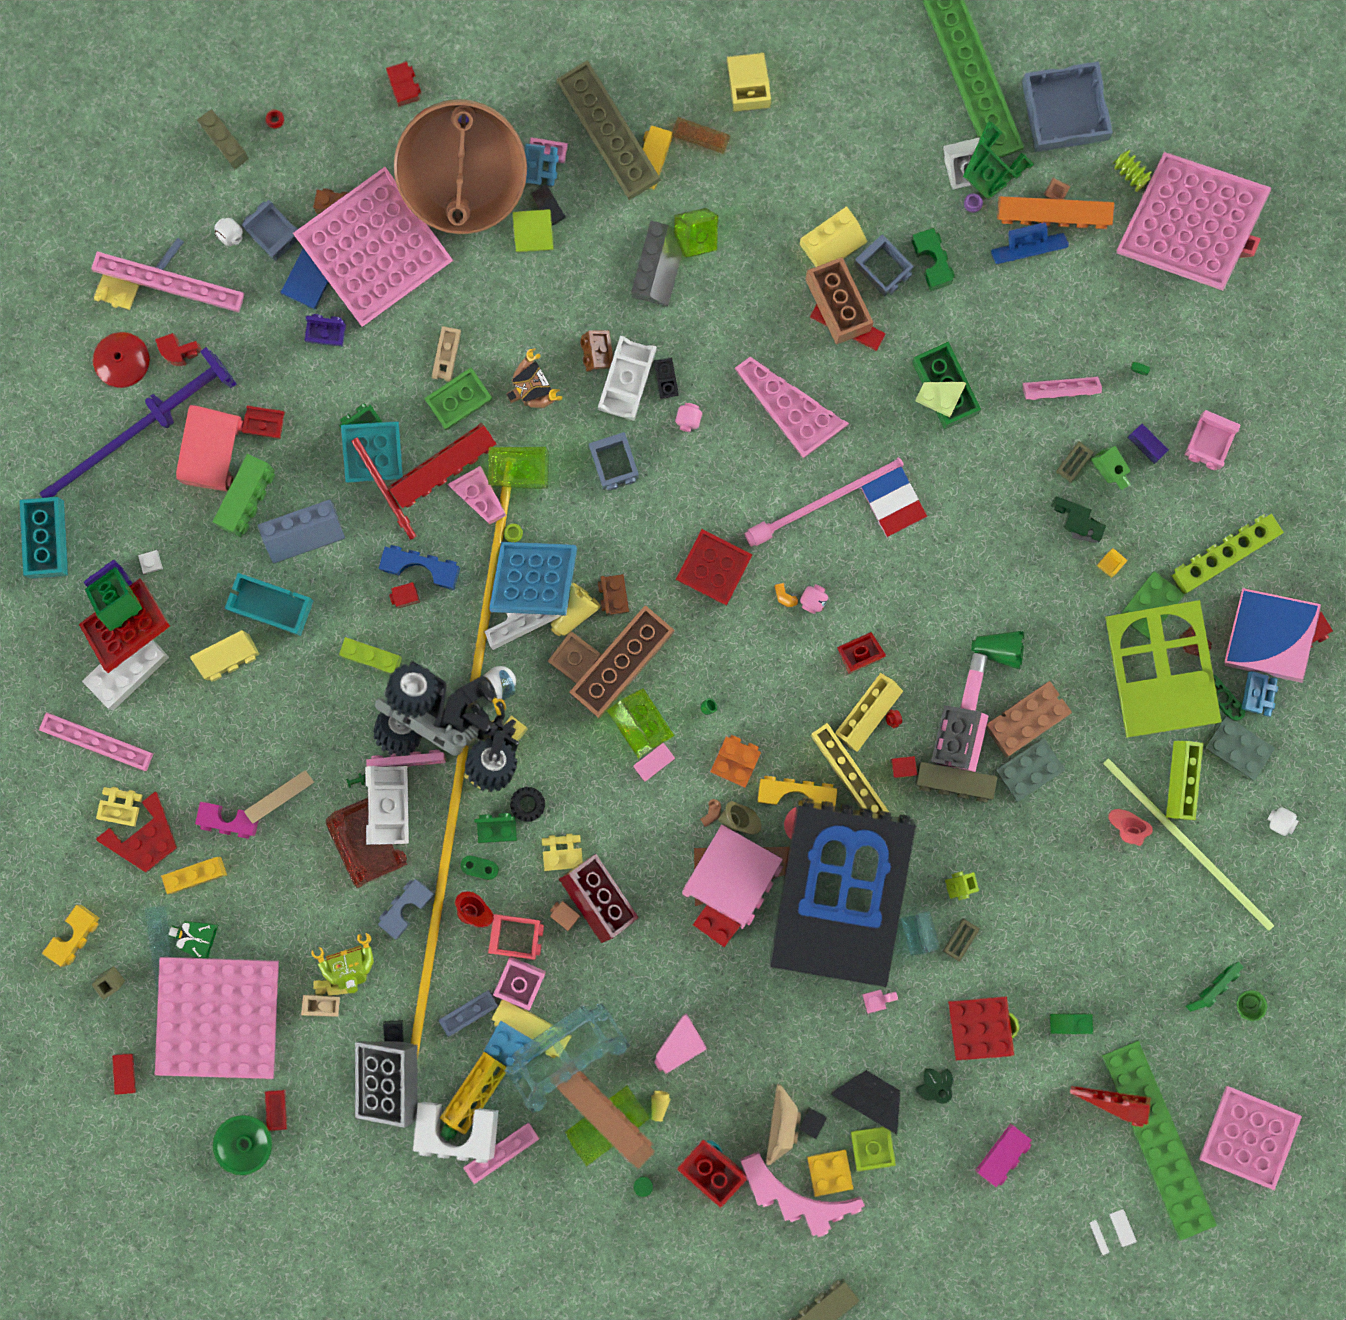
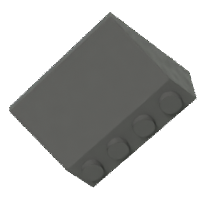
[355,1041,418,1127]

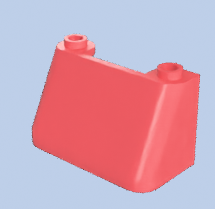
[176,405,244,492]

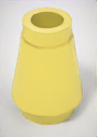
[651,1091,671,1121]

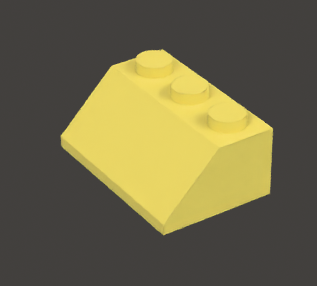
[800,206,867,267]
[190,630,260,682]

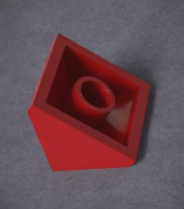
[837,632,886,674]

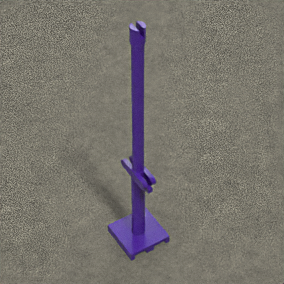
[39,347,237,498]

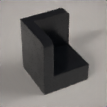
[799,1107,827,1139]

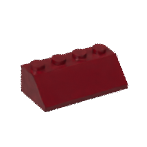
[559,854,639,943]

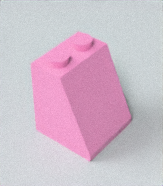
[654,1013,706,1074]

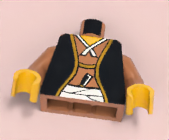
[506,348,562,408]

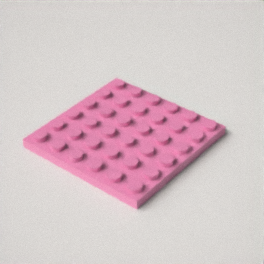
[1117,152,1271,291]
[293,167,453,327]
[155,957,279,1079]

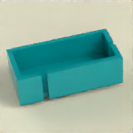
[224,573,314,636]

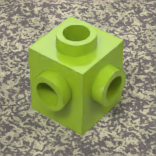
[945,871,979,901]

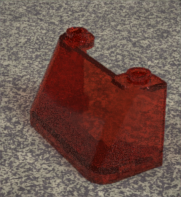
[326,798,407,888]

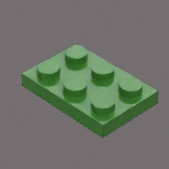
[424,367,493,430]
[1121,571,1185,640]

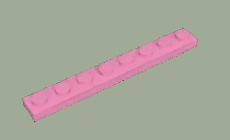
[91,252,244,312]

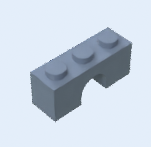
[378,879,435,940]

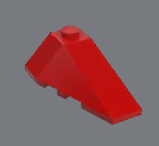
[1070,1086,1151,1127]

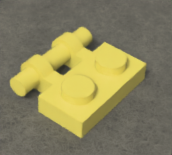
[96,787,143,827]
[542,833,583,871]

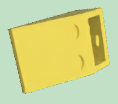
[727,53,771,112]

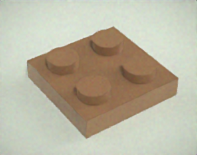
[548,631,601,684]

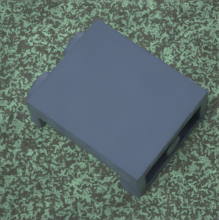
[242,200,298,261]

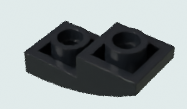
[531,184,566,226]
[653,357,679,399]
[383,1020,404,1042]

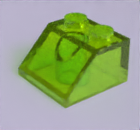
[674,208,718,258]

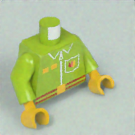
[311,933,374,994]

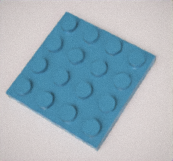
[489,542,577,616]

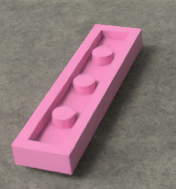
[1023,377,1102,400]
[366,750,446,767]
[464,1122,540,1184]

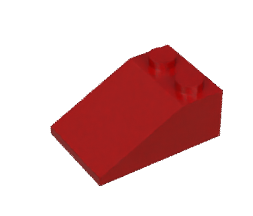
[677,1139,747,1208]

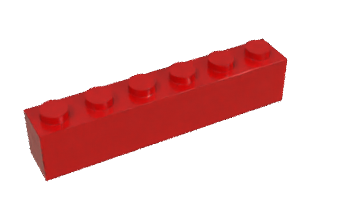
[388,423,497,508]

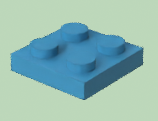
[483,1021,534,1072]

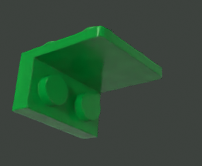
[474,813,517,843]

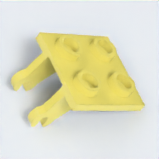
[94,274,140,310]

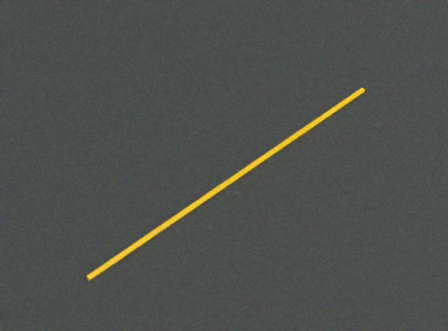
[410,458,516,1054]

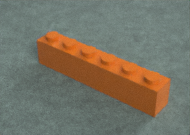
[997,196,1114,229]

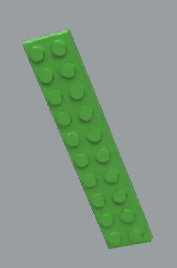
[922,0,1024,158]
[1102,1040,1217,1241]

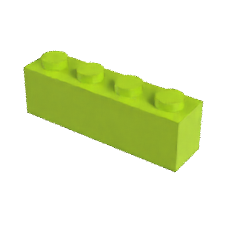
[1166,741,1203,821]

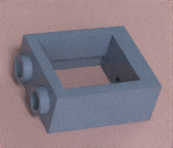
[853,234,914,297]
[589,432,639,491]

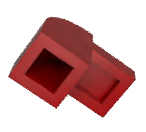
[155,333,201,366]

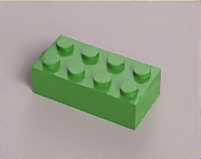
[213,454,275,538]

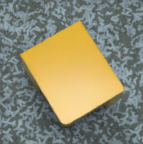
[1097,548,1128,578]

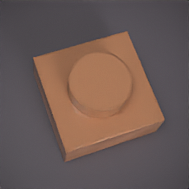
[1044,178,1070,200]

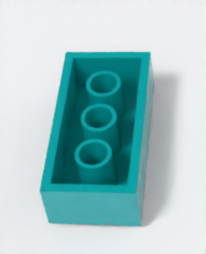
[19,497,68,579]

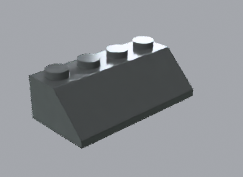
[631,221,687,307]

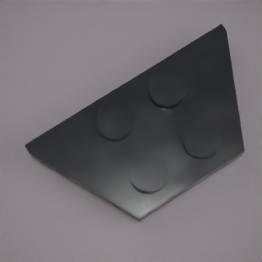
[831,1070,900,1135]

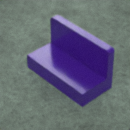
[1127,424,1169,464]

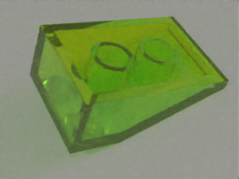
[488,447,549,489]

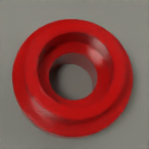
[265,110,285,129]
[885,709,902,729]

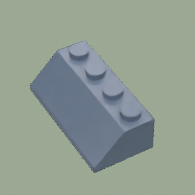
[258,500,346,564]

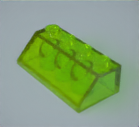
[564,1085,650,1167]

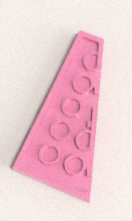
[735,357,849,459]

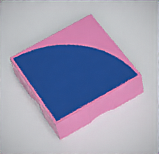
[1224,588,1321,683]

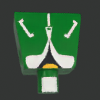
[169,921,219,959]

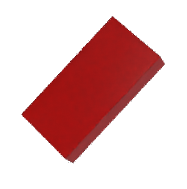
[112,1053,136,1095]
[265,1090,287,1131]

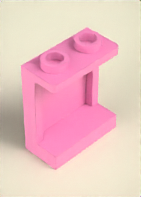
[1184,410,1241,470]

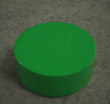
[1130,362,1151,376]
[634,1176,653,1197]

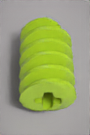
[1112,149,1152,192]

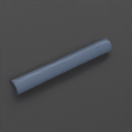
[155,238,184,270]

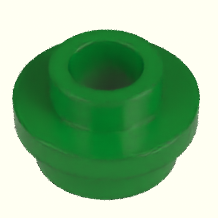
[441,1124,457,1142]

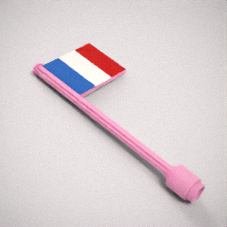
[744,458,927,547]

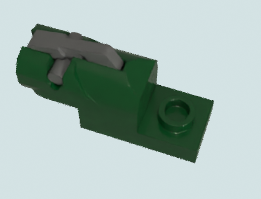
[1051,496,1106,543]

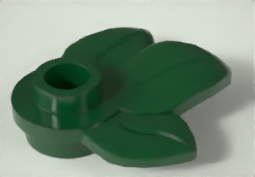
[916,1068,954,1104]

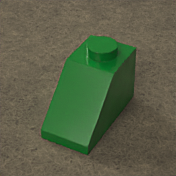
[1050,1013,1094,1034]

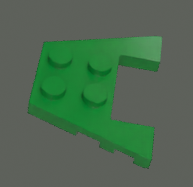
[963,121,1034,199]

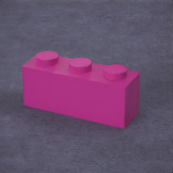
[975,1123,1032,1187]

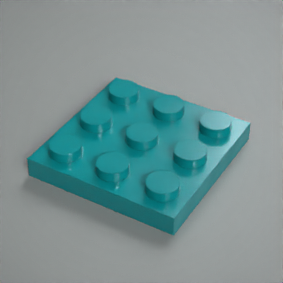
[341,421,403,483]

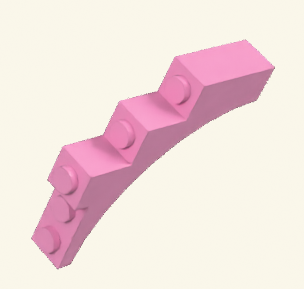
[740,1152,865,1237]

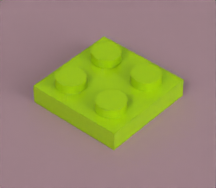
[850,1126,896,1172]

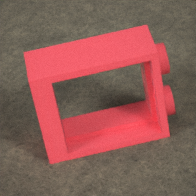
[488,914,544,960]

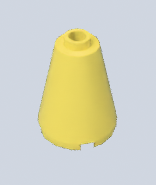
[550,583,601,636]

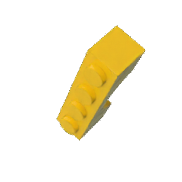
[757,776,837,806]

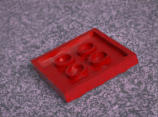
[676,529,753,606]
[948,996,1014,1061]

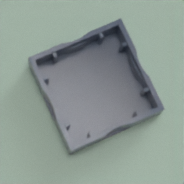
[1022,61,1112,152]

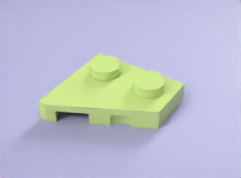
[915,382,966,417]

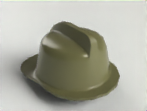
[718,801,762,835]

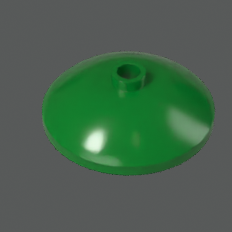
[213,1115,272,1175]

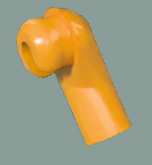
[774,583,798,607]

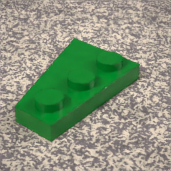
[1186,961,1244,1012]

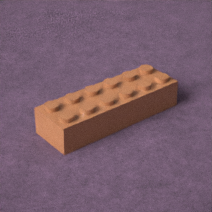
[569,605,675,719]
[549,1062,655,1169]

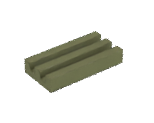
[1056,442,1094,483]
[943,918,980,962]

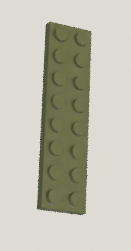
[556,60,661,200]

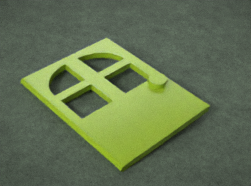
[1105,600,1222,738]

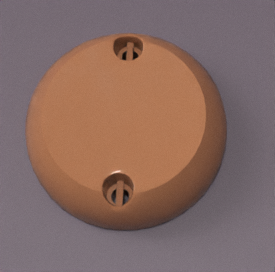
[394,99,527,234]

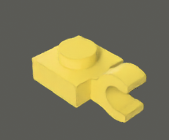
[313,980,348,996]

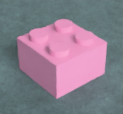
[493,956,545,1010]

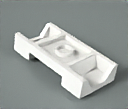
[598,336,657,421]
[365,766,409,845]

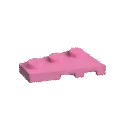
[448,466,506,524]

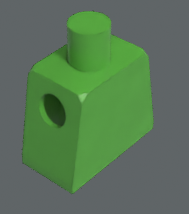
[1090,446,1131,490]

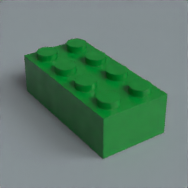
[912,341,981,430]

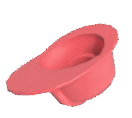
[1109,809,1153,846]

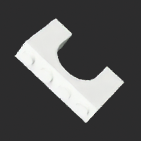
[413,1102,499,1163]

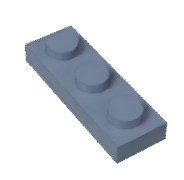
[438,990,499,1037]

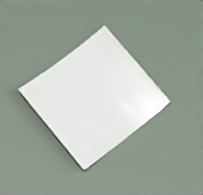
[1089,1209,1137,1255]

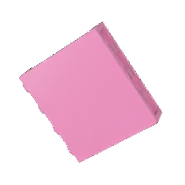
[682,825,783,929]

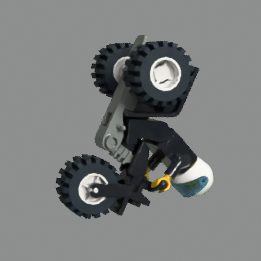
[373,661,519,792]

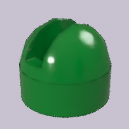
[700,698,717,715]

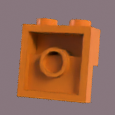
[710,735,761,788]

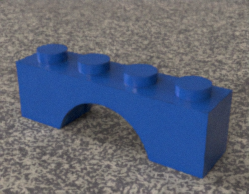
[379,545,460,590]

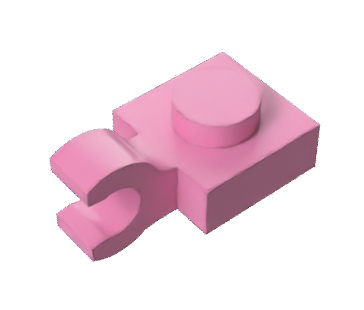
[862,989,898,1013]

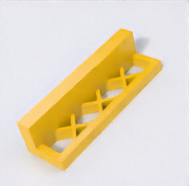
[440,1052,509,1135]

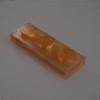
[672,117,731,154]

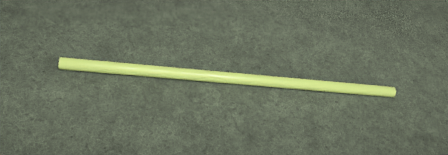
[1103,758,1274,931]

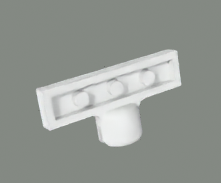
[485,613,561,650]

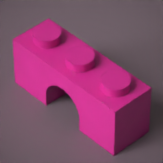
[195,802,259,839]

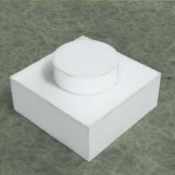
[138,550,163,574]

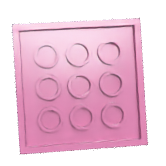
[1199,1086,1302,1190]

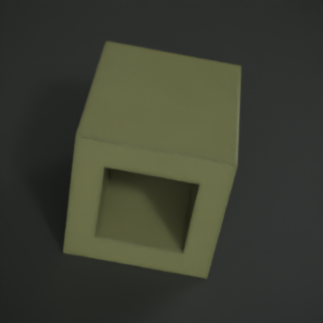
[91,966,126,1000]

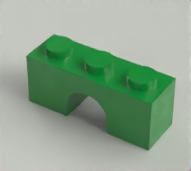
[911,228,955,292]

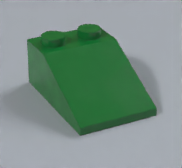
[85,567,142,631]

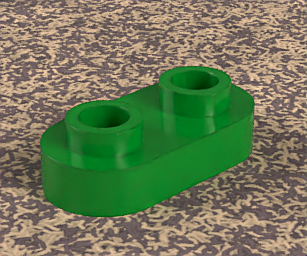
[460,856,499,880]

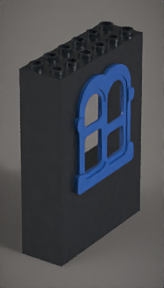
[770,798,916,987]

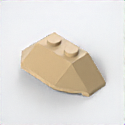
[765,1084,801,1165]

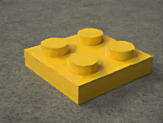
[807,1149,853,1197]

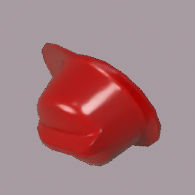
[455,891,494,927]

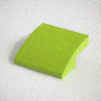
[513,210,554,252]

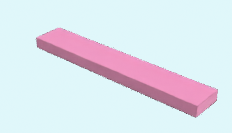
[39,712,153,771]

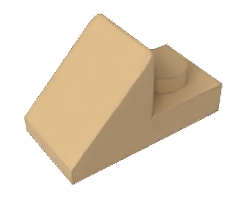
[301,994,340,1016]

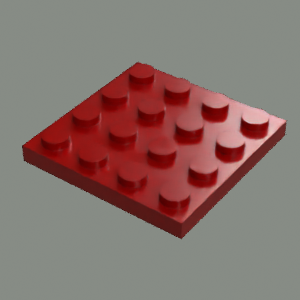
[79,578,170,673]

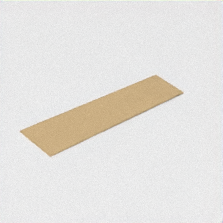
[244,771,314,824]

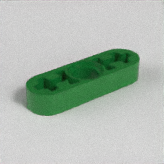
[1213,674,1245,721]

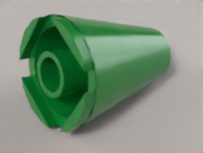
[971,631,1025,669]

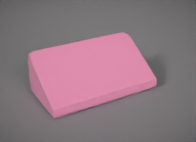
[633,743,675,782]

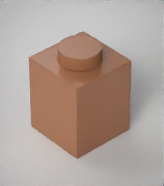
[550,901,581,931]

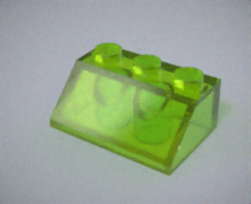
[607,688,675,759]

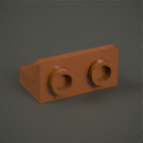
[580,330,613,372]
[598,574,629,616]

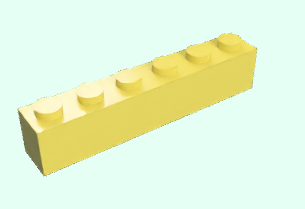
[810,723,889,814]

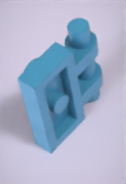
[525,143,559,186]
[1241,671,1278,717]

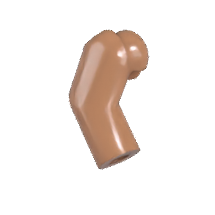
[700,799,721,827]

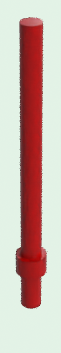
[351,437,417,540]

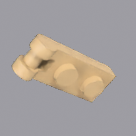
[432,326,461,382]

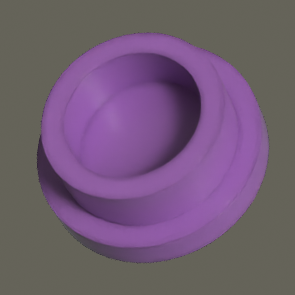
[964,193,983,212]

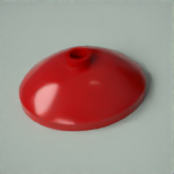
[93,332,150,388]

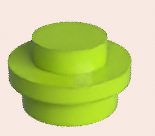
[504,524,523,542]

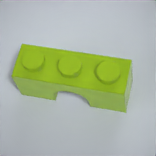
[339,637,402,674]

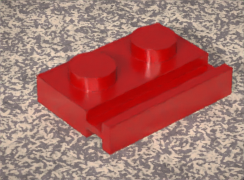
[242,405,285,439]

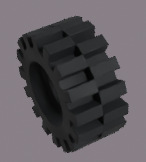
[510,787,545,822]

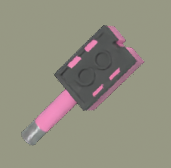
[931,653,988,772]

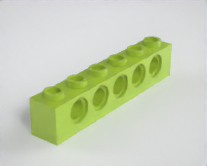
[1171,514,1284,594]

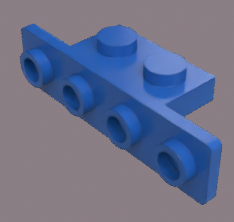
[991,223,1069,264]

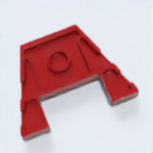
[96,792,177,872]

